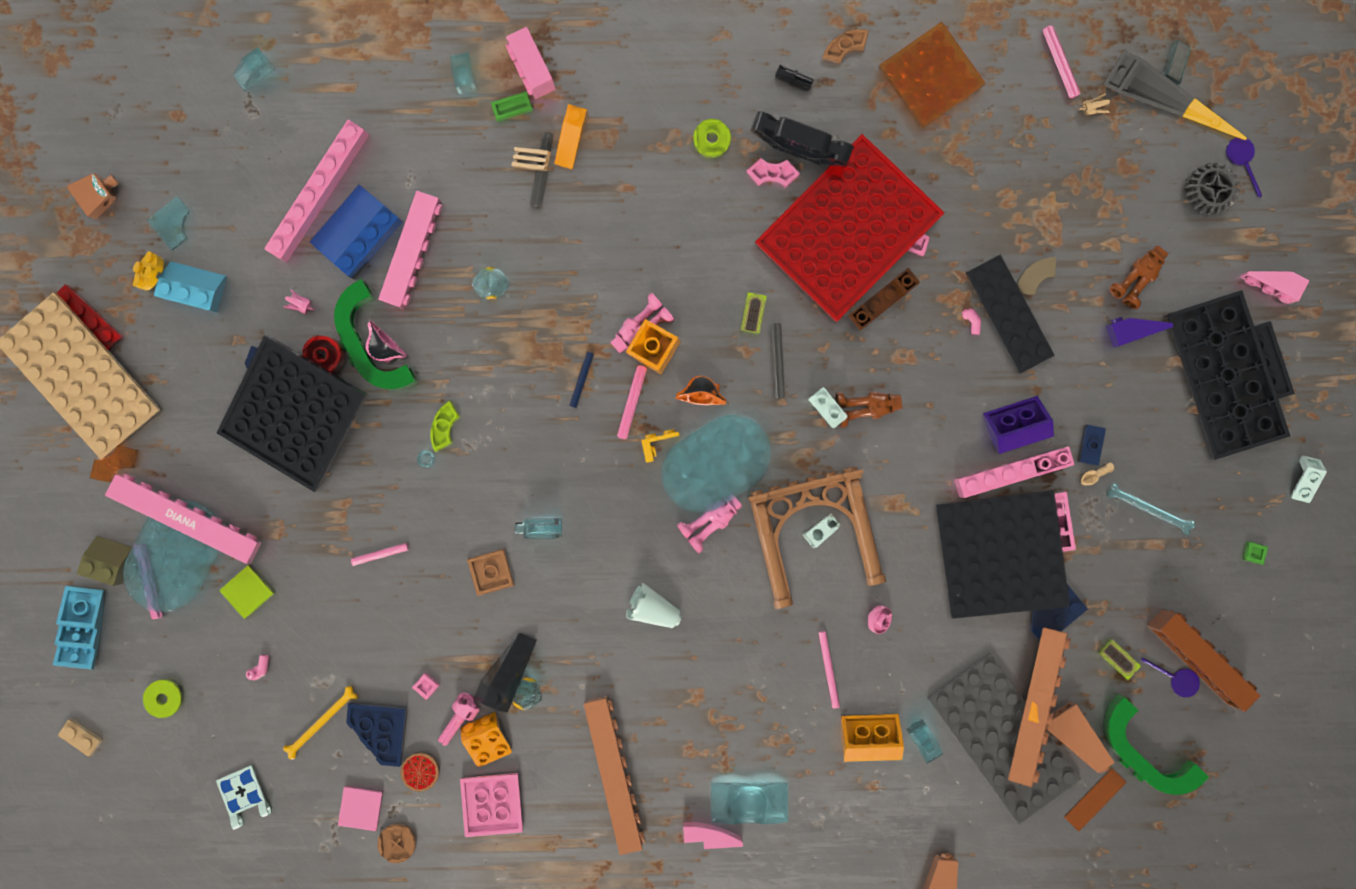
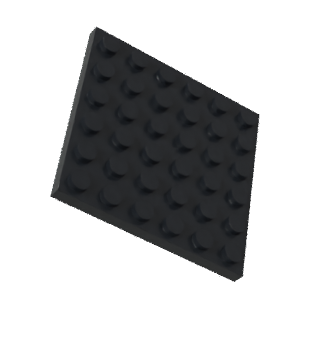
[216,334,367,492]
[936,490,1070,619]

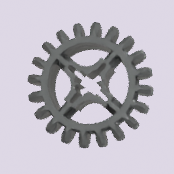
[1185,163,1240,215]

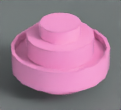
[868,605,892,634]

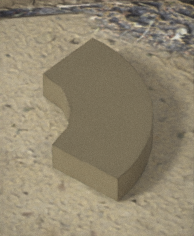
[1017,257,1056,295]

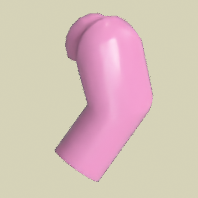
[962,308,981,335]
[246,655,269,680]

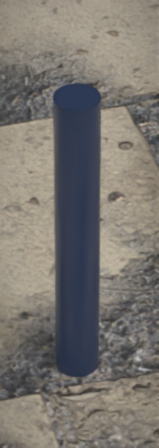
[569,352,594,408]

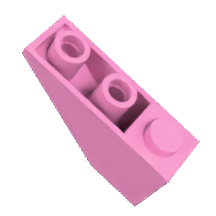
[1240,271,1309,304]

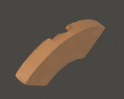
[822,29,869,64]

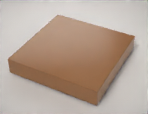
[467,548,515,596]

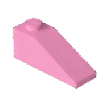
[1055,492,1076,551]

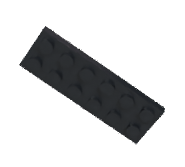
[965,254,1055,374]

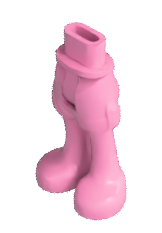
[611,292,675,353]
[677,494,742,554]

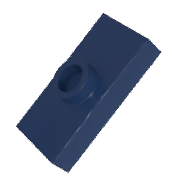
[1078,425,1106,466]

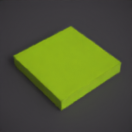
[219,565,275,619]

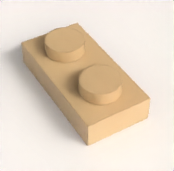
[57,718,103,757]

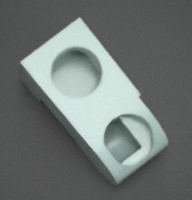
[802,513,841,548]

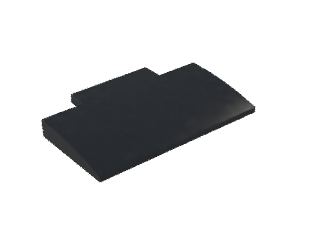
[1166,290,1295,460]

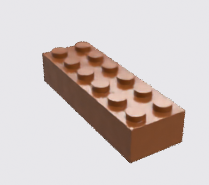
[1147,609,1261,713]

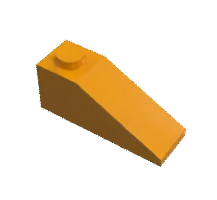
[554,104,588,170]

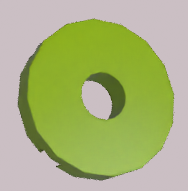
[693,118,731,158]
[143,679,183,718]

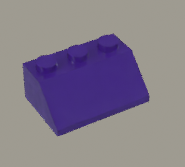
[983,396,1054,454]

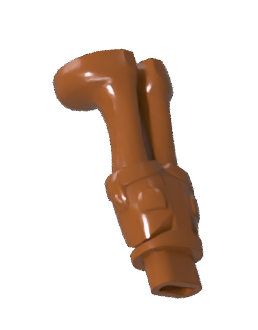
[1109,245,1168,310]
[835,391,902,428]

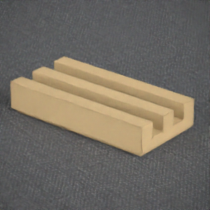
[511,147,551,171]

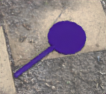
[1226,137,1262,197]
[1141,658,1200,698]

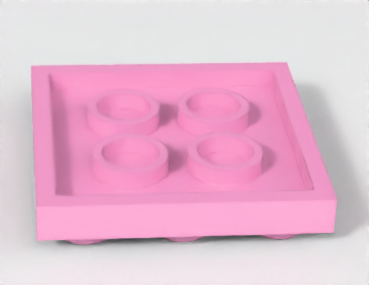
[460,773,523,837]

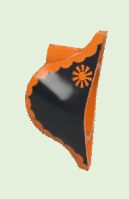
[675,376,726,405]

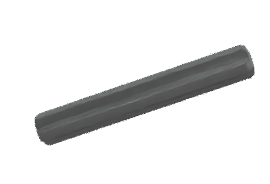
[529,132,554,207]
[771,323,785,399]

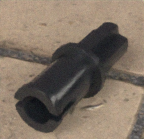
[775,64,814,89]

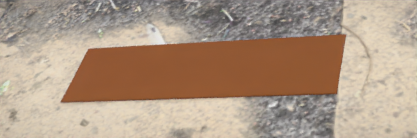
[1064,768,1127,831]

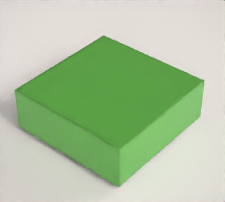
[1242,541,1268,565]

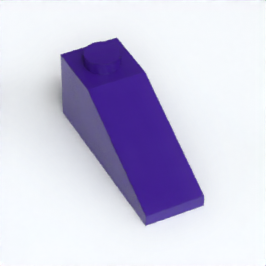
[1106,317,1174,348]

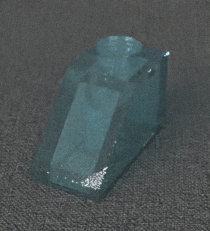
[233,47,275,91]
[450,52,478,94]
[906,719,943,764]

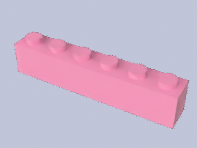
[378,191,443,309]

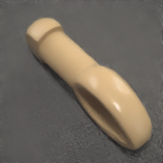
[1080,463,1115,486]

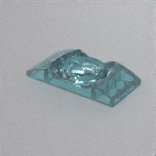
[711,782,788,825]

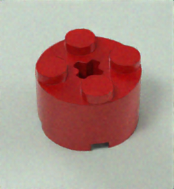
[302,336,347,374]

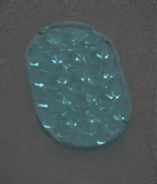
[662,415,771,513]
[123,500,219,612]

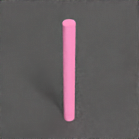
[818,631,840,708]

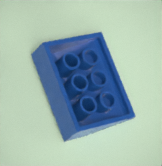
[310,185,403,279]

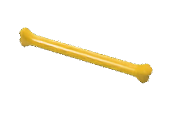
[283,686,358,759]

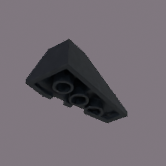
[474,633,537,712]

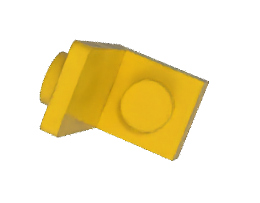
[641,429,680,463]

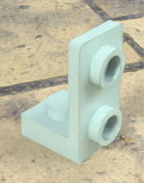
[808,387,847,428]
[1291,455,1327,503]

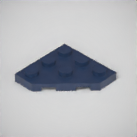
[1030,584,1088,642]
[346,703,407,767]

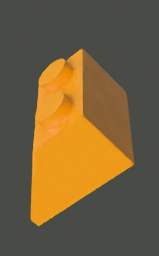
[626,319,681,375]

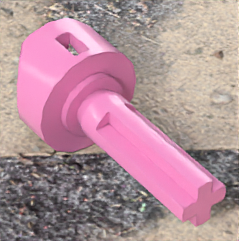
[438,692,480,746]

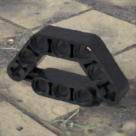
[750,111,854,166]

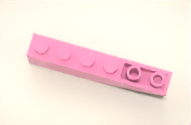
[954,447,1075,498]

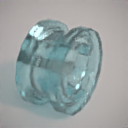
[417,451,435,468]

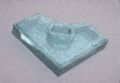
[147,197,191,251]

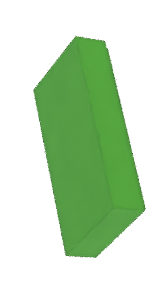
[491,91,533,122]

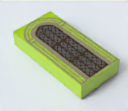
[741,292,767,334]
[1098,639,1141,680]

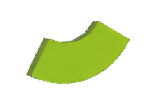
[430,400,460,452]

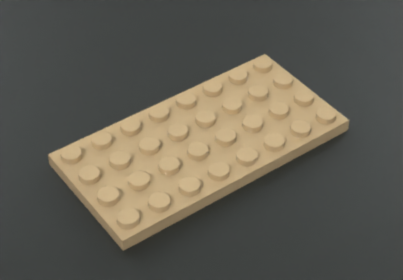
[0,292,161,460]

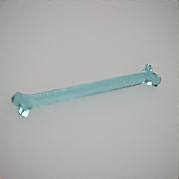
[1106,483,1196,536]

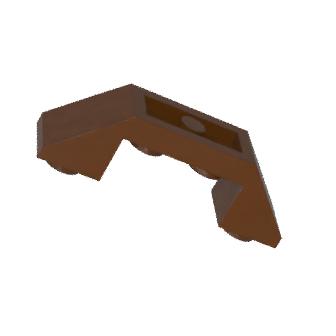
[848,268,920,331]

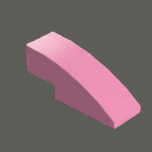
[683,822,743,849]

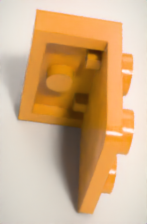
[460,712,512,767]

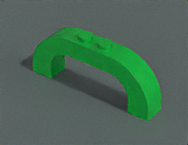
[334,279,418,390]
[1103,694,1209,795]

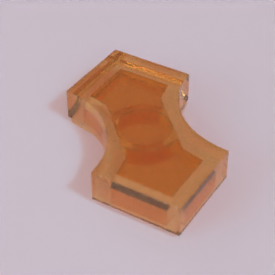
[90,445,138,482]

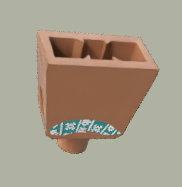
[66,173,119,220]

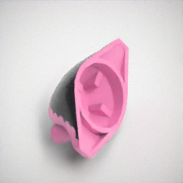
[366,320,407,364]

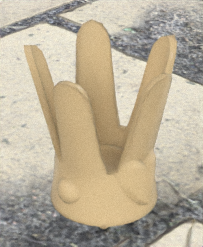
[1079,93,1110,116]

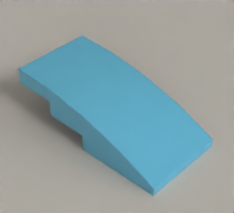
[53,586,105,670]

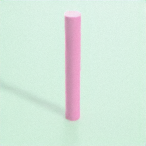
[351,543,409,566]

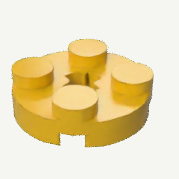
[133,251,164,291]

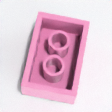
[505,27,556,100]

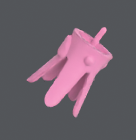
[283,290,314,315]

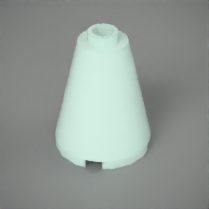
[626,583,682,628]

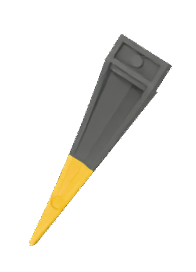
[1103,49,1247,140]

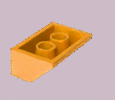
[841,714,904,762]

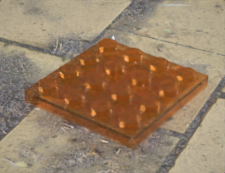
[879,21,986,129]

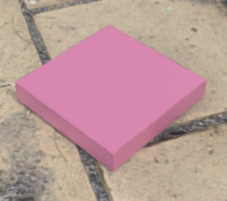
[338,786,383,831]

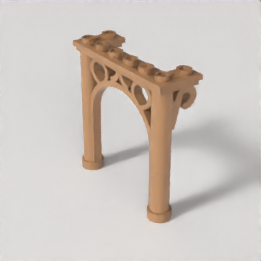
[747,466,886,609]

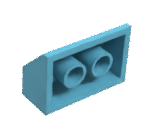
[154,262,227,313]

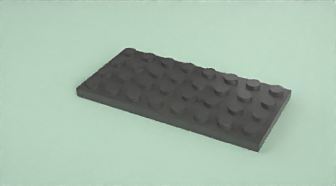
[928,653,1081,824]

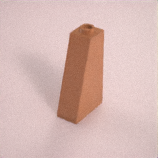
[1047,701,1115,773]
[923,853,958,889]

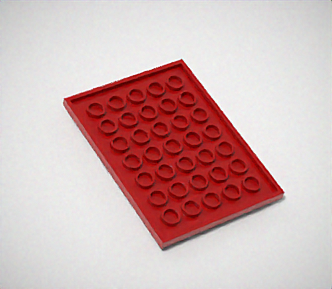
[755,134,945,323]

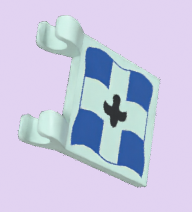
[216,765,272,829]

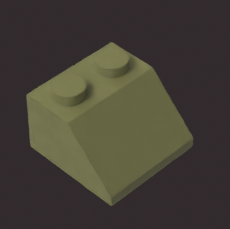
[76,536,134,586]

